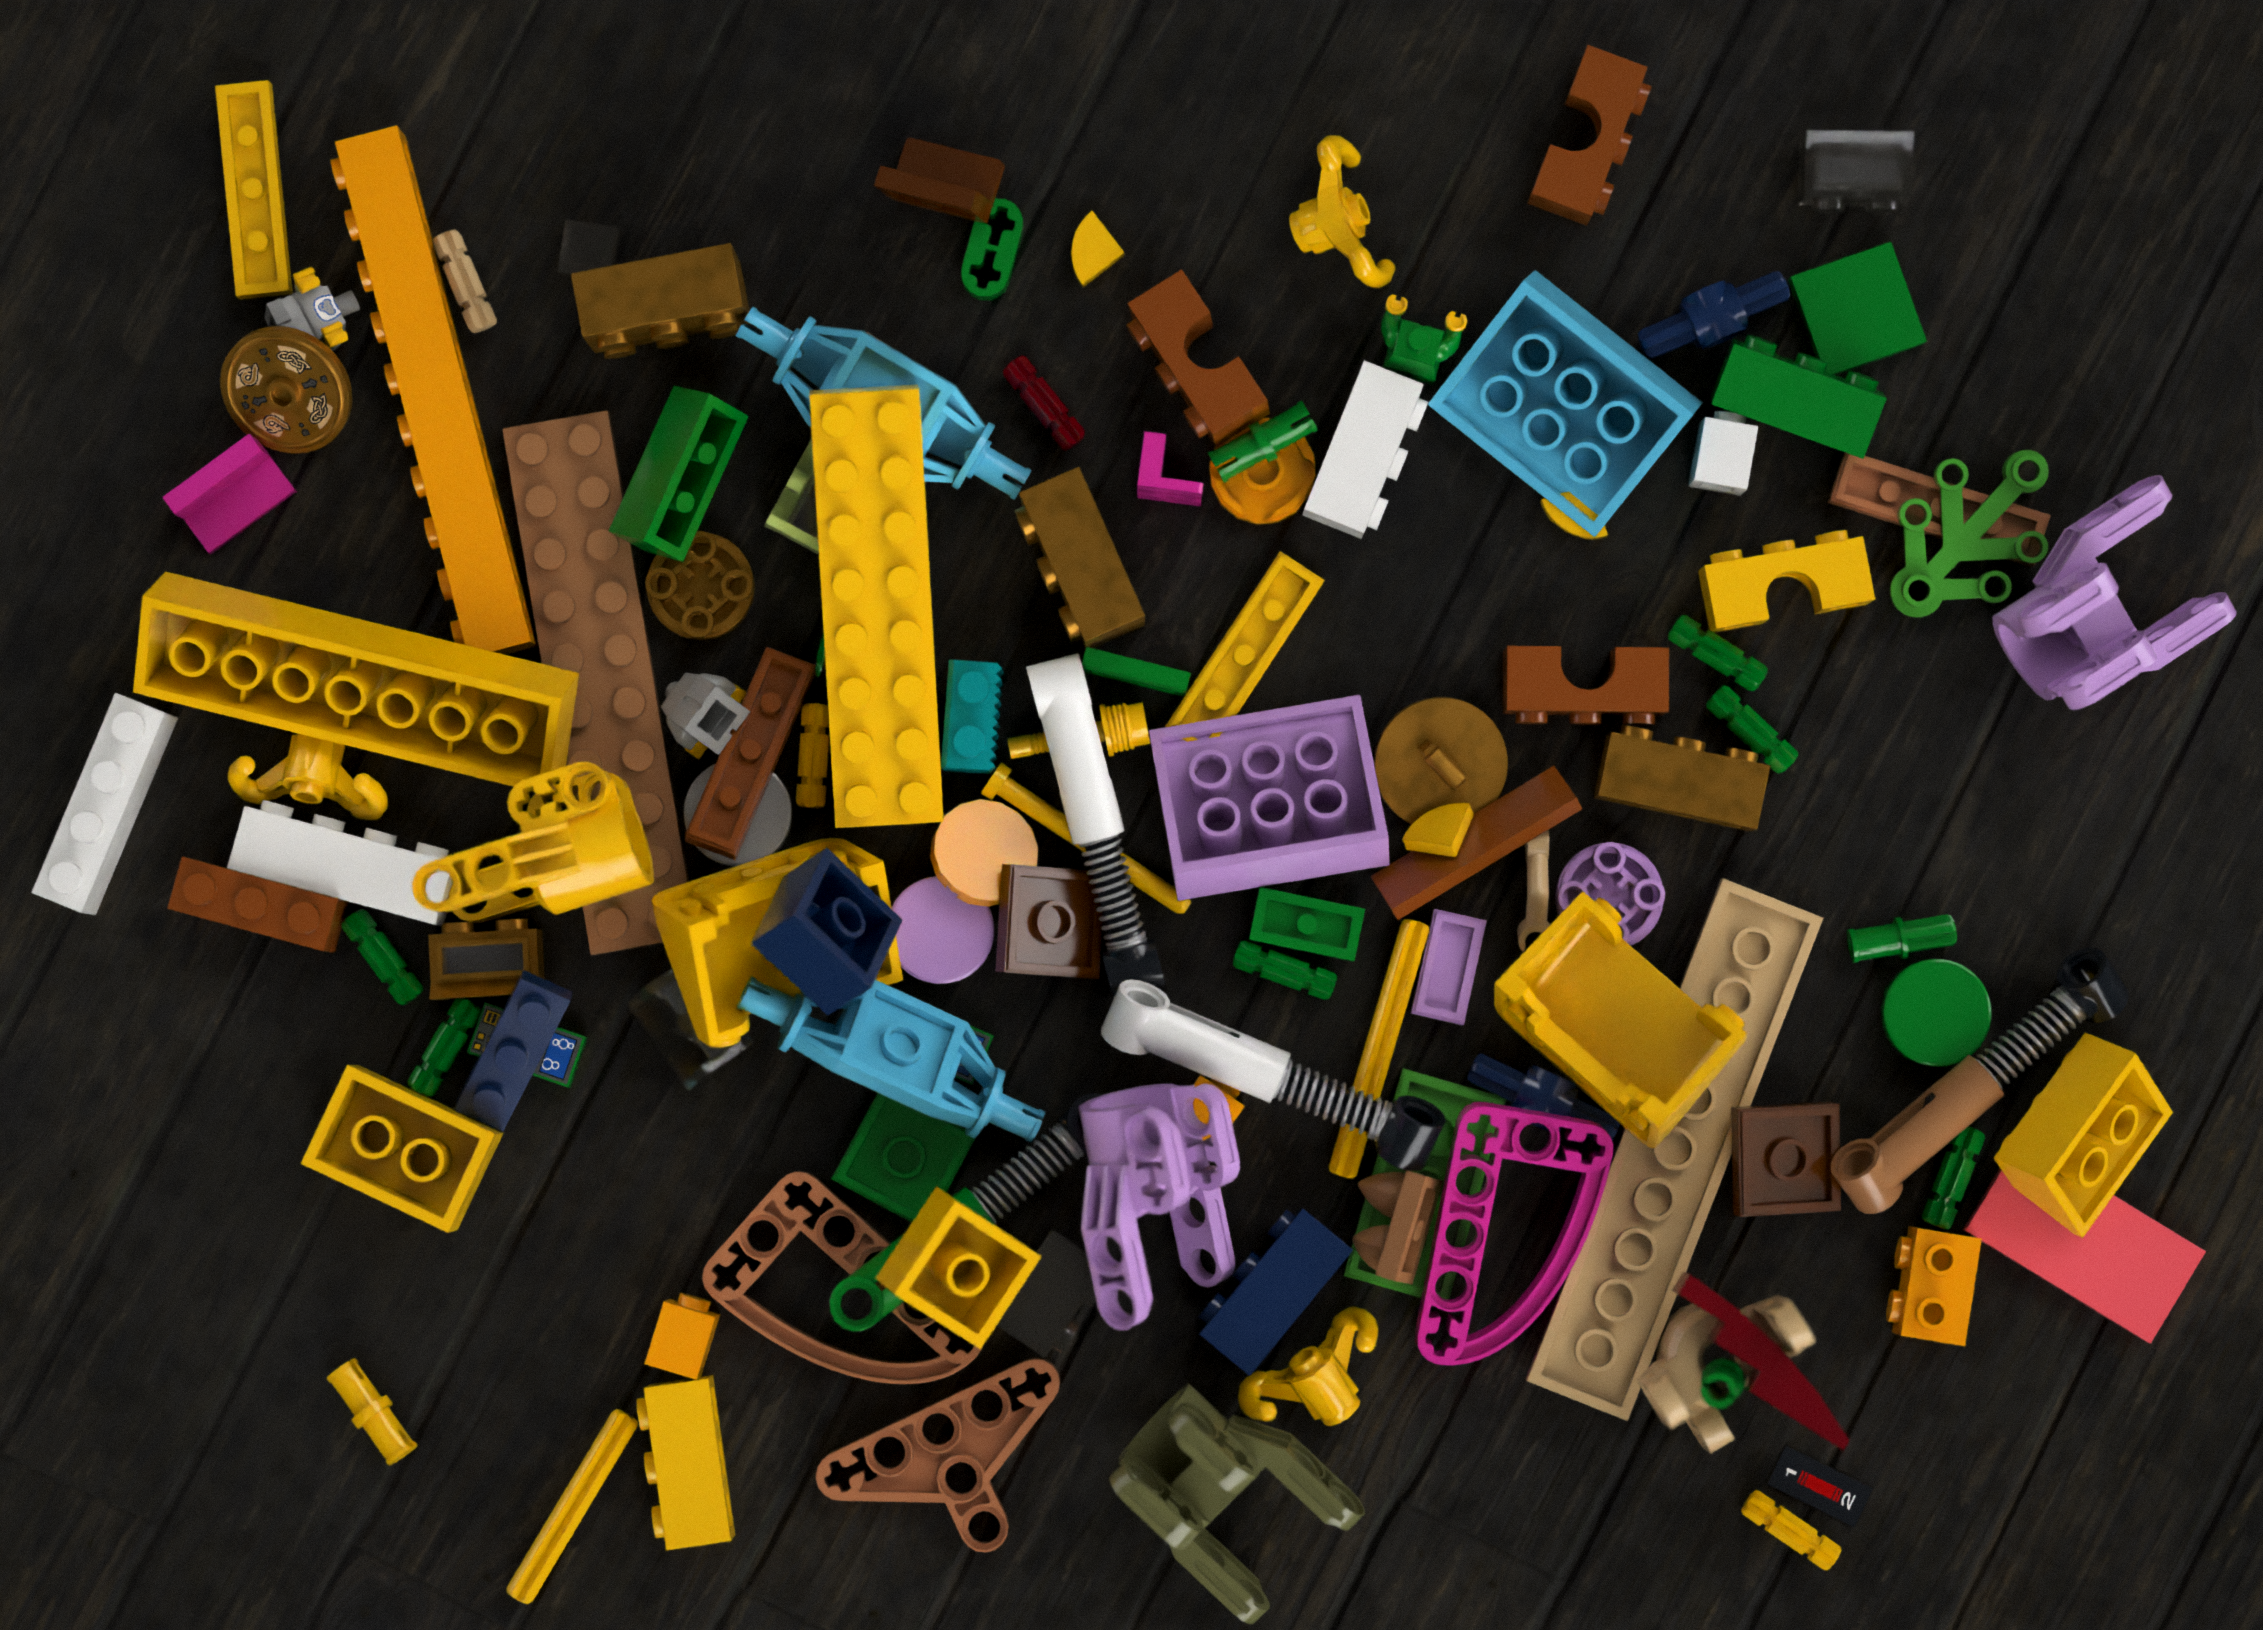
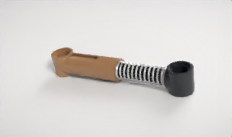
[1831,948,2129,1214]

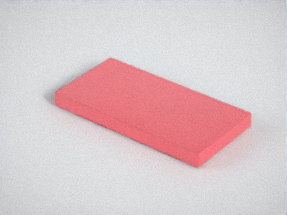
[1962,1168,2206,1344]

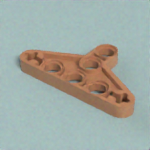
[816,1357,1060,1553]

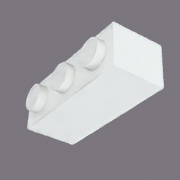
[1302,360,1428,539]

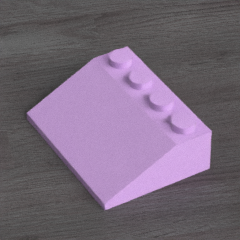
[1149,695,1390,901]

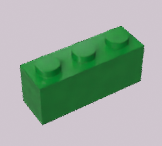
[1710,334,1887,459]
[608,386,749,562]

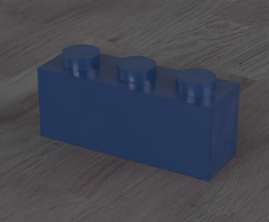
[1198,1207,1353,1376]

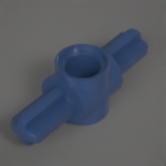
[1637,271,1790,359]
[1467,1053,1620,1142]

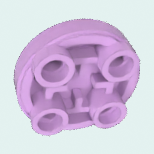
[1555,842,1665,946]
[891,876,995,984]

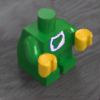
[1381,294,1467,385]

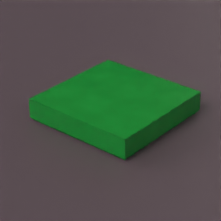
[1788,242,1927,375]
[832,1093,976,1223]

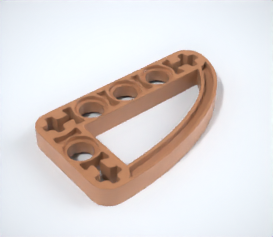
[702,1171,983,1384]

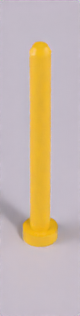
[981,762,1191,914]

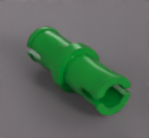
[1208,400,1318,483]

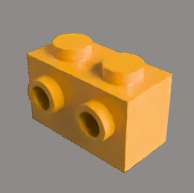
[1886,1226,1982,1346]

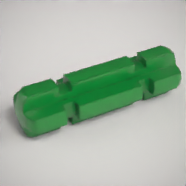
[1668,615,1768,691]
[1706,685,1798,774]
[341,909,423,1005]
[1233,941,1337,1000]
[408,998,482,1097]
[1922,1126,1985,1229]

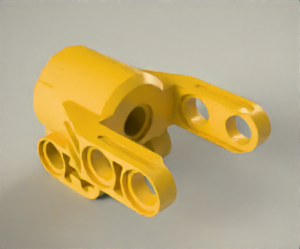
[412,762,654,924]

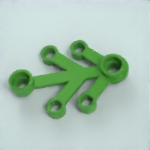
[1890,450,2049,617]

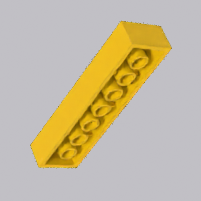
[809,384,944,828]
[133,571,579,792]

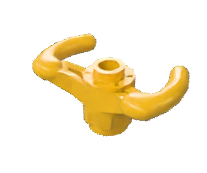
[1289,135,1395,288]
[227,734,388,820]
[1238,1306,1379,1426]

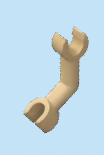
[1517,830,1550,952]

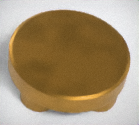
[645,531,755,640]

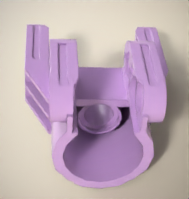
[1993,475,2237,710]
[1079,1083,1240,1330]

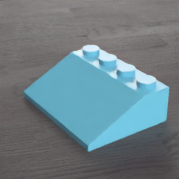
[1427,270,1703,537]

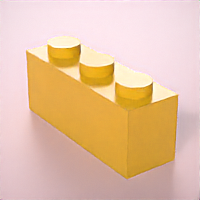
[637,1375,736,1551]

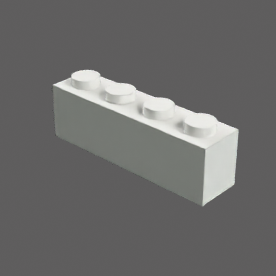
[31,693,178,915]
[227,800,453,926]

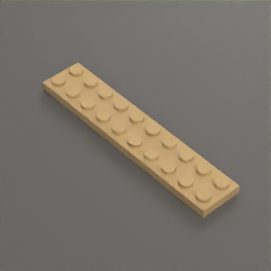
[1525,878,1823,1421]

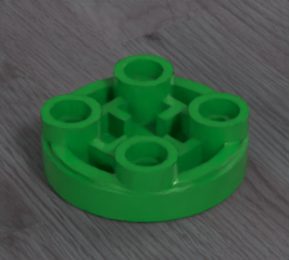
[1881,959,1992,1067]

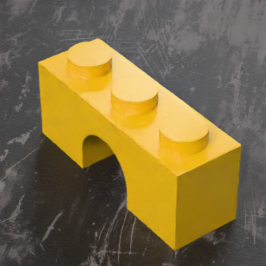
[1698,530,1875,633]

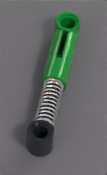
[829,1093,1101,1332]

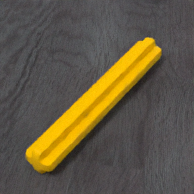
[506,1409,638,1604]

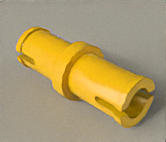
[326,1358,418,1466]

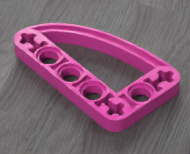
[1415,1102,1613,1365]

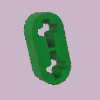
[961,198,1024,301]

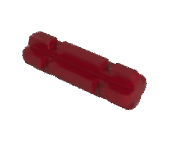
[1003,355,1085,451]

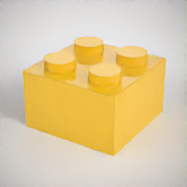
[876,1186,1041,1349]

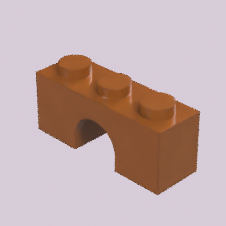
[1527,45,1652,226]
[1126,269,1270,447]
[1503,646,1669,726]
[167,857,349,953]

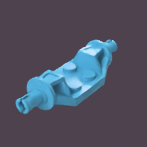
[736,306,1032,500]
[737,976,1045,1143]

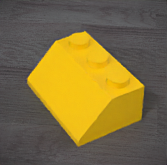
[1994,1032,2173,1238]

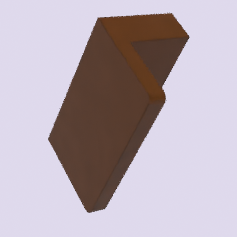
[874,138,1005,224]

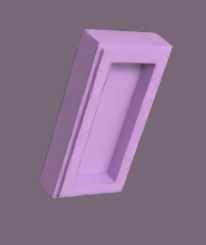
[1410,909,1487,1025]

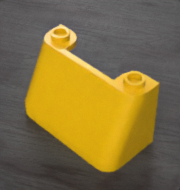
[651,838,903,1048]
[1494,891,1747,1149]

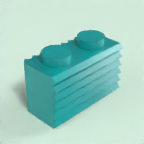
[941,660,1004,774]

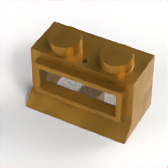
[428,919,545,1000]

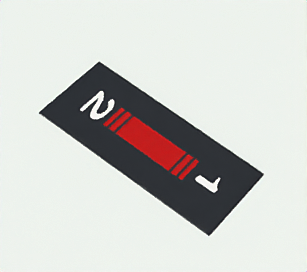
[1767,1446,1873,1527]

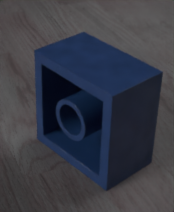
[751,847,902,1015]

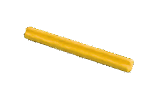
[1329,919,1429,1179]

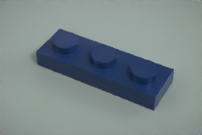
[454,970,573,1132]

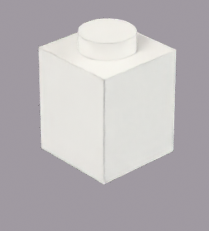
[1688,411,1758,496]

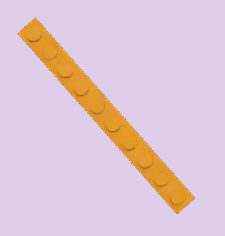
[331,125,538,655]

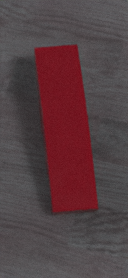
[1672,1272,1849,1450]

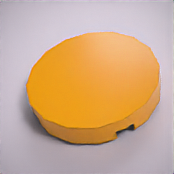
[1209,418,1316,524]
[930,799,1038,907]

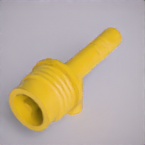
[1007,702,1150,759]

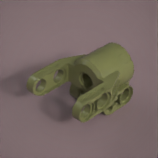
[1109,1383,1365,1624]

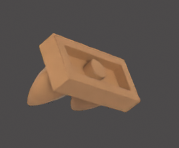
[1352,1170,1443,1285]

